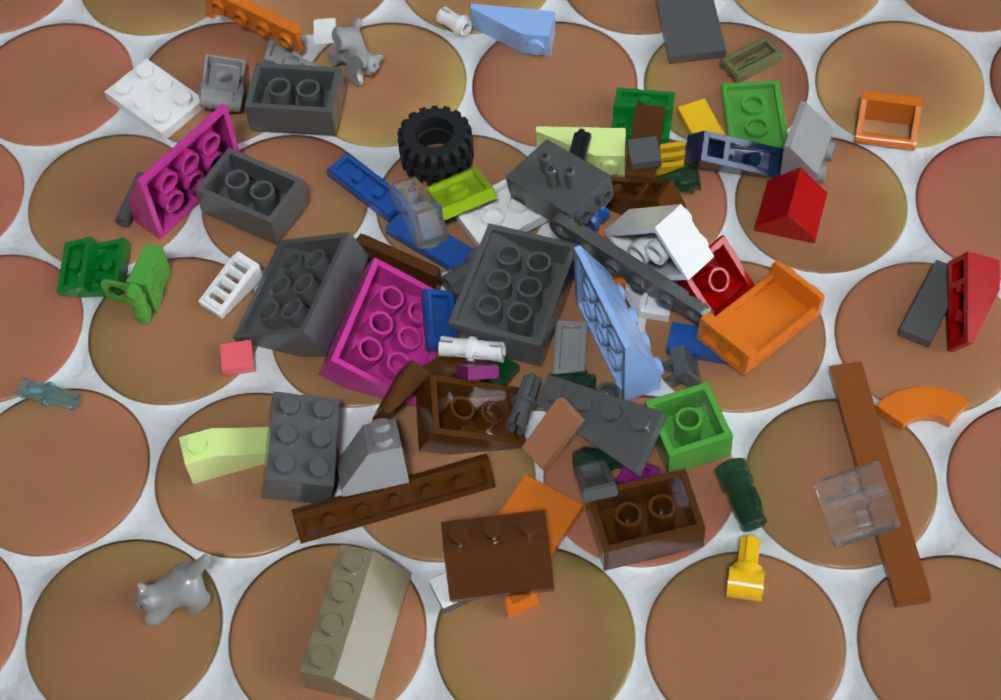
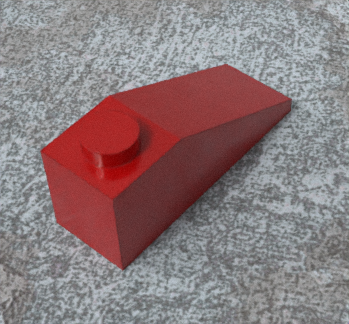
[948,251,1001,352]

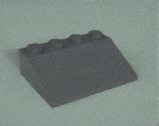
[448,223,578,367]
[233,232,370,357]

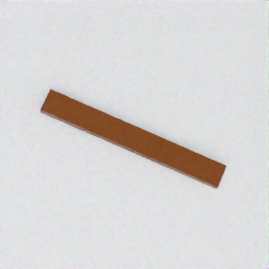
[828,361,932,608]

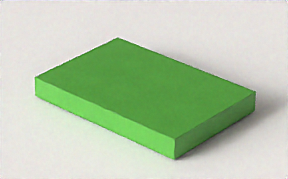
[720,80,788,149]

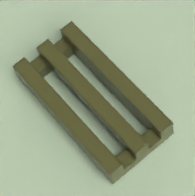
[719,36,784,83]

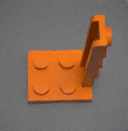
[203,0,304,54]

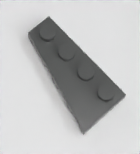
[536,374,667,477]

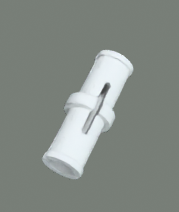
[438,336,506,363]

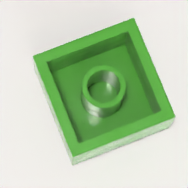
[645,382,733,473]

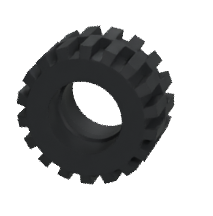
[397,105,474,186]

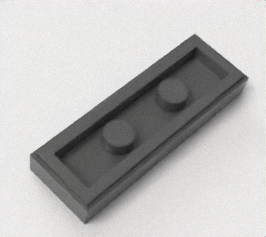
[898,260,948,348]

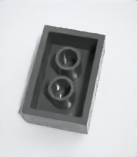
[245,63,346,135]
[195,147,309,245]
[261,391,340,503]

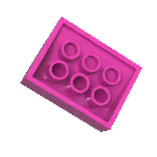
[129,103,240,239]
[318,258,457,407]

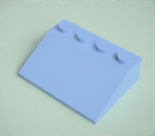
[574,245,664,400]

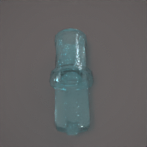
[16,377,80,411]

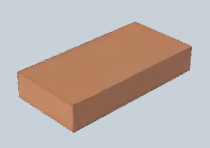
[521,398,585,470]

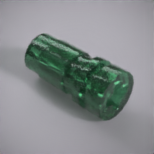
[714,458,767,532]

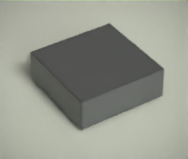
[627,136,662,170]

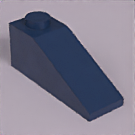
[684,130,784,178]

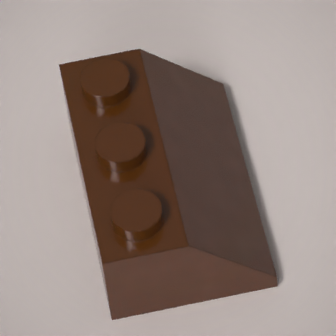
[441,510,554,603]

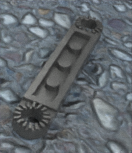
[549,212,715,325]

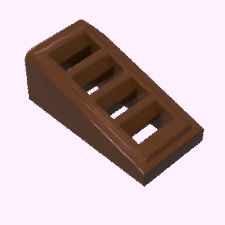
[372,360,431,421]

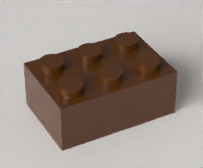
[586,469,706,571]

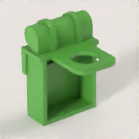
[101,243,172,324]

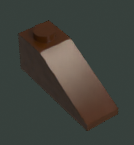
[606,177,686,215]

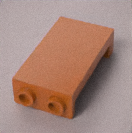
[696,260,825,376]

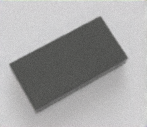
[573,460,618,503]

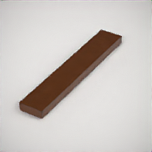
[291,453,496,544]

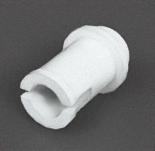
[436,7,472,36]

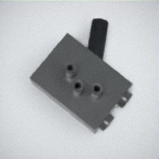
[506,129,614,226]

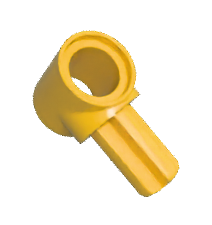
[726,535,765,602]

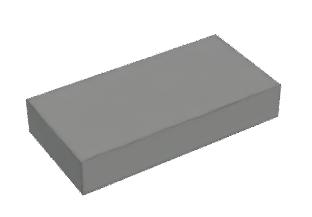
[553,321,588,381]

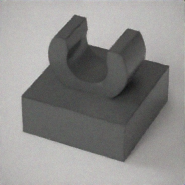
[662,345,702,387]

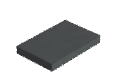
[655,0,726,64]

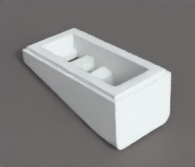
[198,251,263,319]

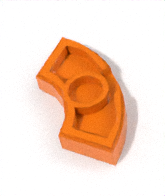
[875,386,970,430]

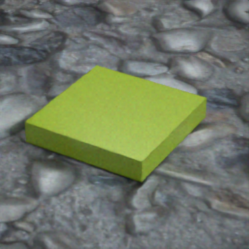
[422,167,497,222]

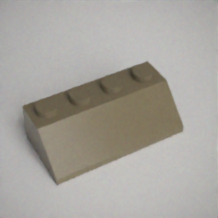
[299,544,412,700]

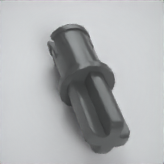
[505,373,542,435]

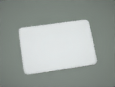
[314,18,336,45]

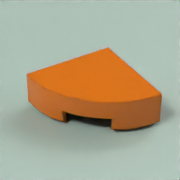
[505,593,540,618]

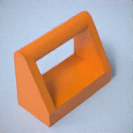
[854,90,923,151]

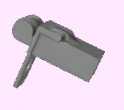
[198,54,245,113]

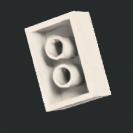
[603,204,714,280]

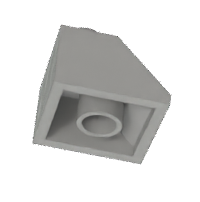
[780,101,836,183]
[337,418,409,497]

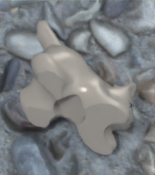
[328,17,383,86]
[136,554,211,626]

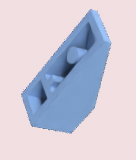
[470,4,556,56]

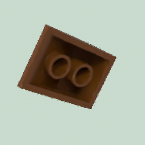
[415,374,525,455]

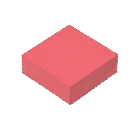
[220,339,256,377]

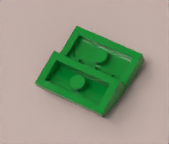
[611,87,675,144]
[57,236,130,297]

